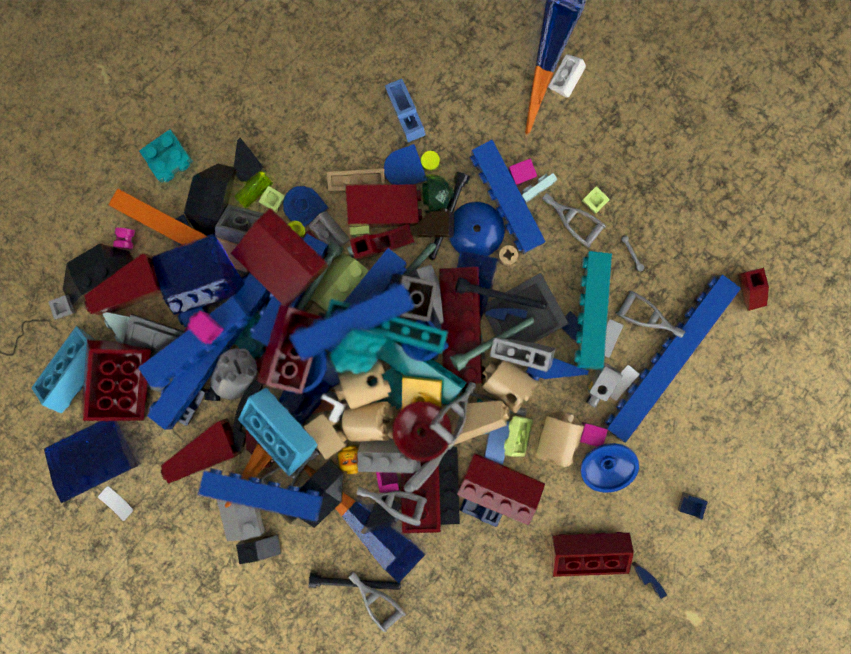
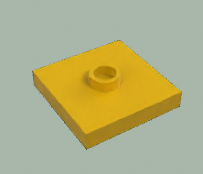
[402,376,442,409]

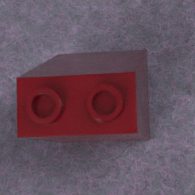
[346,184,422,228]
[84,253,168,315]
[161,418,242,484]

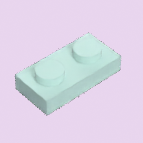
[522,173,557,203]

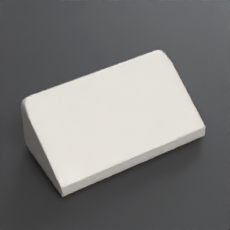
[548,54,586,98]
[308,211,350,247]

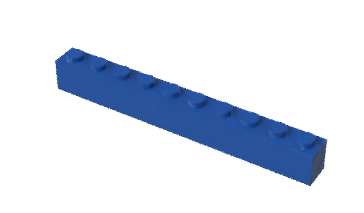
[147,273,270,430]
[604,274,741,443]

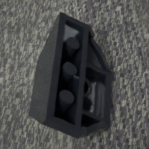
[184,164,236,240]
[63,244,134,306]
[279,459,344,528]

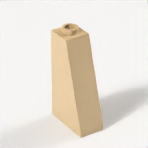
[441,401,510,447]

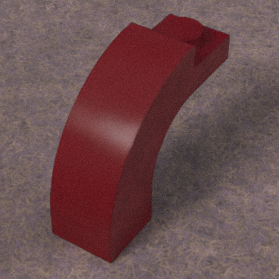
[349,224,415,259]

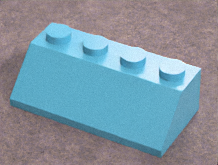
[31,326,96,414]
[238,388,318,476]

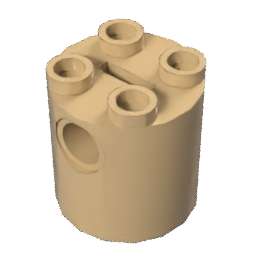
[481,360,538,413]
[335,361,391,410]
[341,402,397,442]
[536,411,584,467]

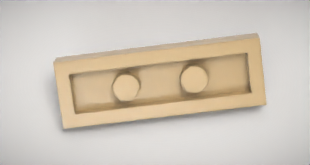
[327,169,385,192]

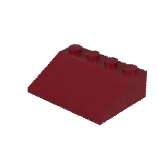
[231,208,328,307]
[81,340,151,421]

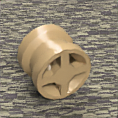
[498,245,518,266]

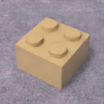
[304,411,348,459]

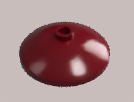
[392,401,452,461]

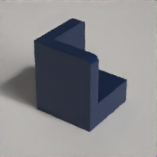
[678,492,708,520]

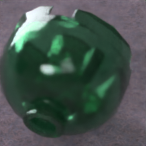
[422,174,453,214]

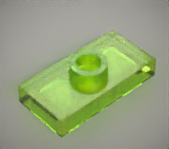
[233,170,273,209]

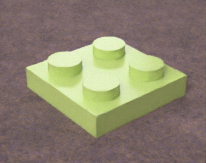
[504,416,533,457]

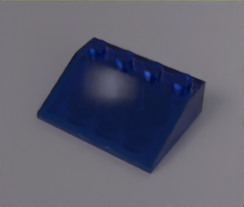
[152,234,244,315]
[44,421,138,503]

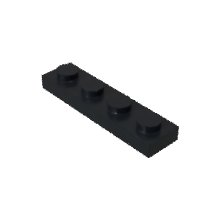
[439,446,460,525]

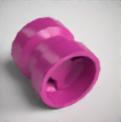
[113,228,135,250]

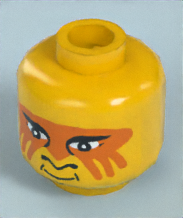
[337,445,359,474]

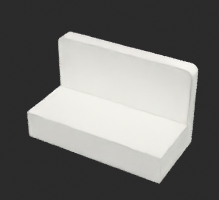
[322,391,348,423]

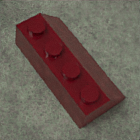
[257,304,325,394]
[457,453,545,526]
[551,532,634,577]

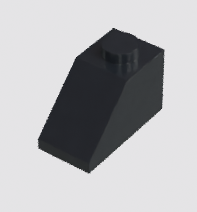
[234,138,267,185]
[361,497,401,534]
[236,534,281,564]

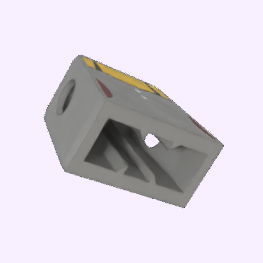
[586,362,622,407]

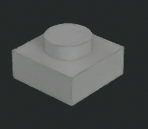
[48,295,75,320]

